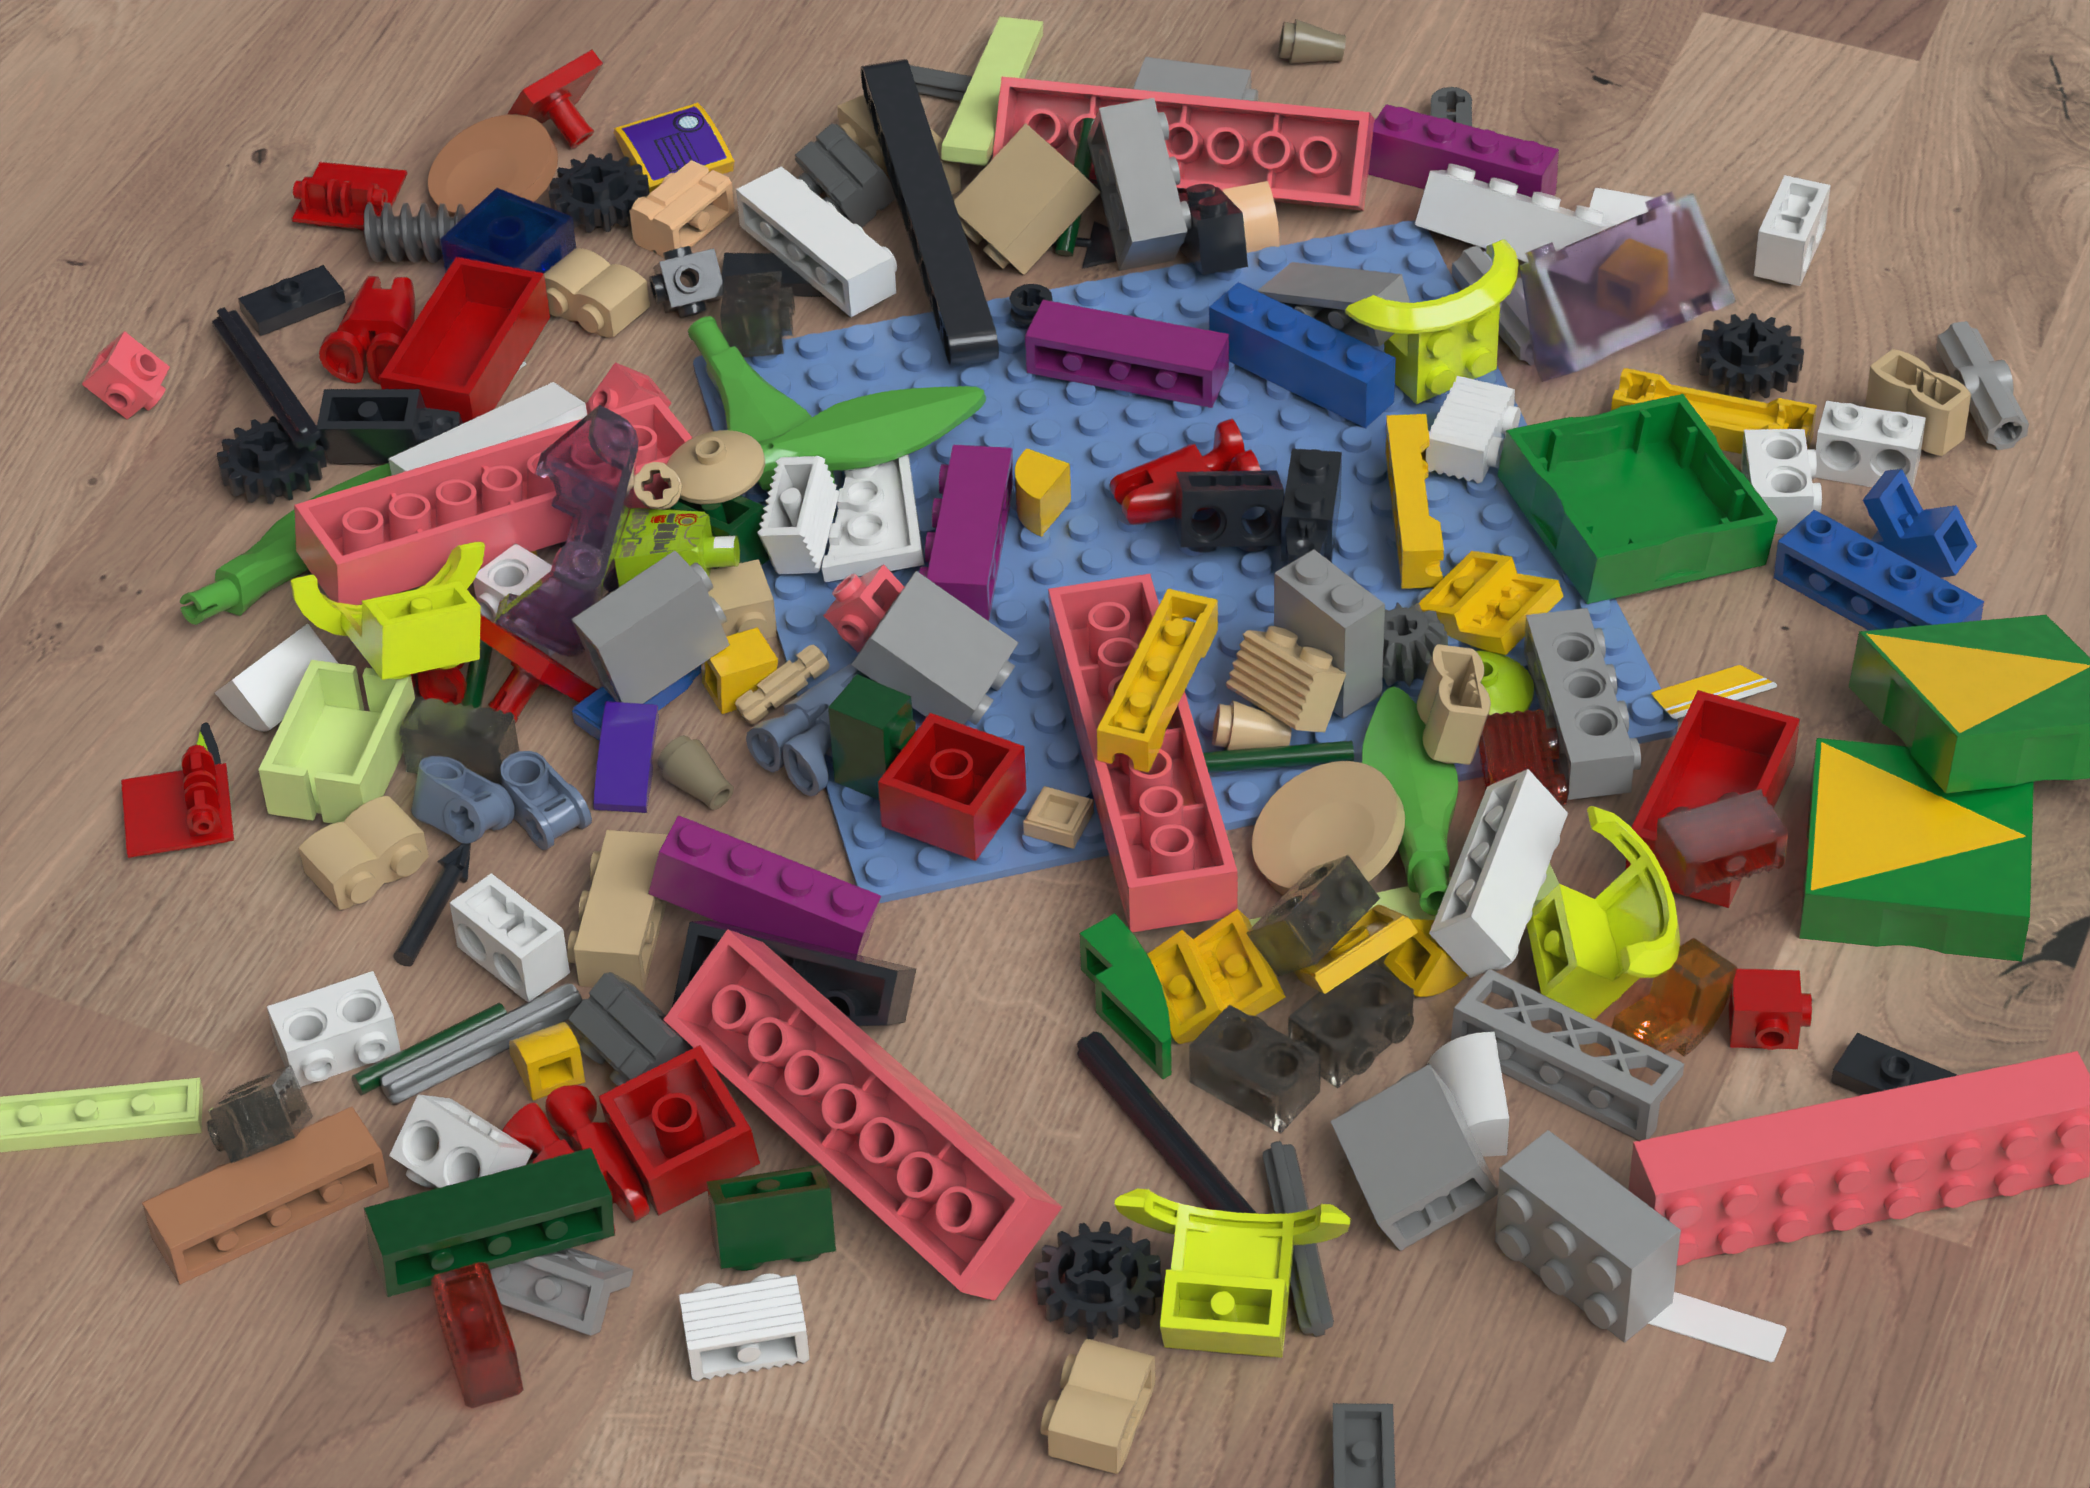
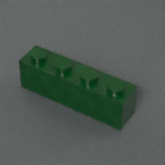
[364,1148,615,1297]

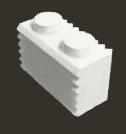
[1426,376,1521,484]
[757,456,840,574]
[679,1274,810,1382]

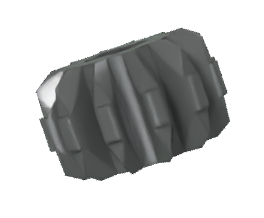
[1383,602,1448,688]

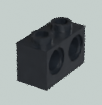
[1175,470,1284,553]

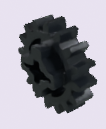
[548,153,650,233]
[1696,313,1804,399]
[217,416,327,504]
[1035,1221,1162,1340]

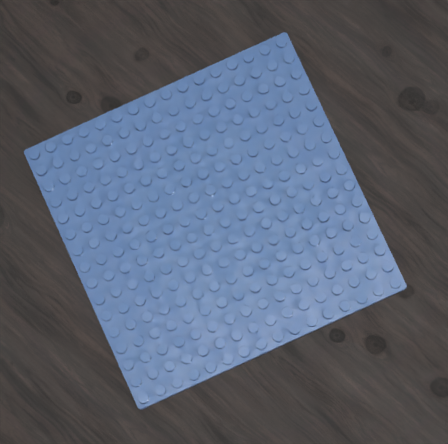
[693,220,1678,903]

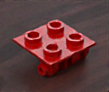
[292,162,408,230]
[121,745,234,858]

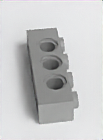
[1524,608,1641,800]

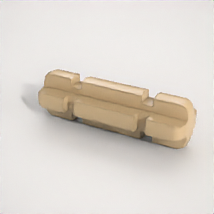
[735,645,830,724]

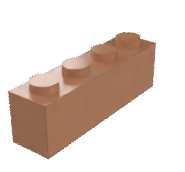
[142,1106,389,1285]

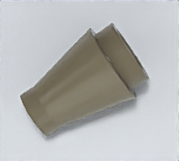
[1278,19,1346,64]
[658,735,734,810]

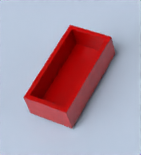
[379,257,550,424]
[1625,690,1800,908]

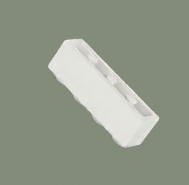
[1415,164,1617,282]
[736,166,897,317]
[388,382,588,475]
[1429,769,1568,978]

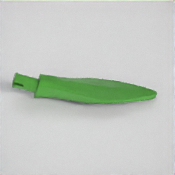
[688,316,836,521]
[757,386,986,490]
[180,463,392,625]
[1362,686,1458,916]

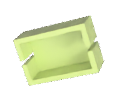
[258,660,419,824]

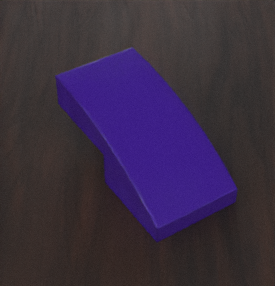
[594,701,659,813]

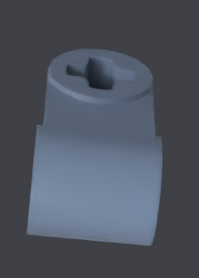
[501,751,592,850]
[411,756,515,844]

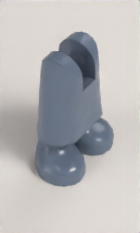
[746,663,874,796]

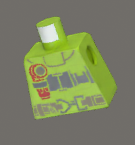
[614,508,740,587]

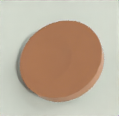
[428,114,558,226]

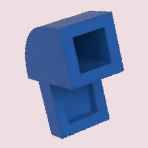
[1863,468,1977,578]

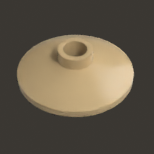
[667,430,765,504]

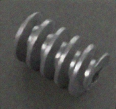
[364,202,466,263]

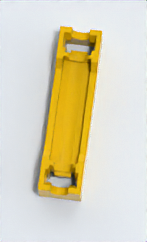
[1611,368,1817,454]
[1385,414,1444,589]
[1097,588,1218,773]

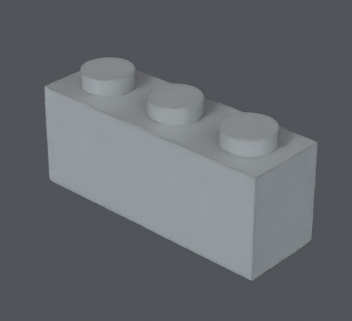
[1257,262,1410,347]

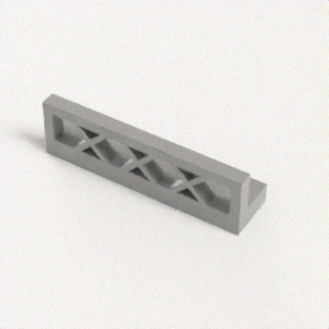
[1451,969,1685,1141]
[442,1248,634,1336]

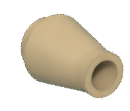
[1212,700,1292,751]

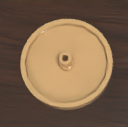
[1252,761,1405,902]

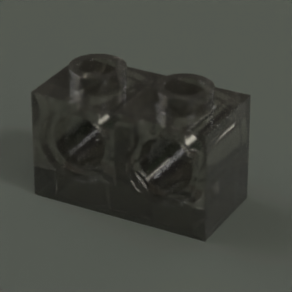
[720,271,795,358]
[1246,855,1380,977]
[1288,962,1414,1088]
[1189,1004,1321,1134]
[207,1064,313,1164]

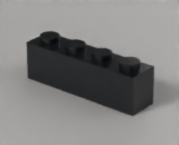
[672,920,917,1026]

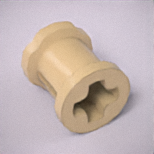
[634,462,682,510]

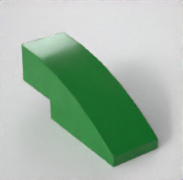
[1079,913,1172,1079]

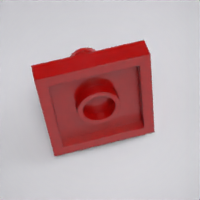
[507,49,603,149]
[480,615,598,723]

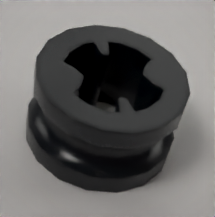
[1010,284,1053,329]

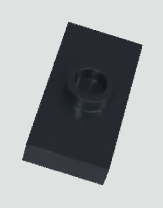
[238,265,346,336]
[1831,1033,1958,1095]

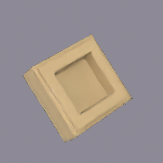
[1023,786,1094,849]

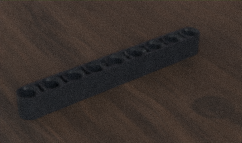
[860,59,999,368]

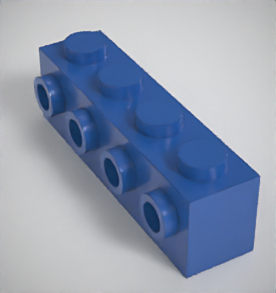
[1209,282,1396,428]
[1774,510,1984,631]

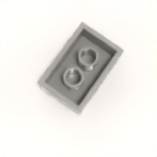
[1087,98,1192,271]
[1495,1130,1681,1343]

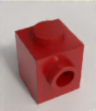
[1728,968,1812,1050]

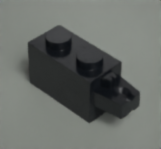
[1178,184,1248,275]
[317,389,463,464]
[1281,448,1342,565]

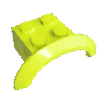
[1345,239,1519,405]
[290,542,485,680]
[1526,806,1680,1020]
[1114,1188,1350,1358]

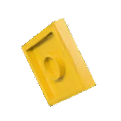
[1290,905,1418,994]

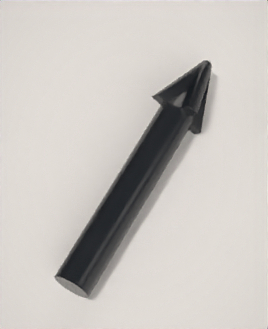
[393,843,471,967]

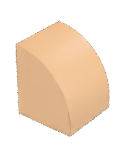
[1223,181,1279,253]

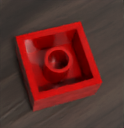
[878,713,1027,861]
[598,1045,760,1216]

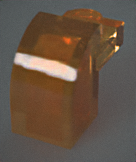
[1611,938,1737,1057]

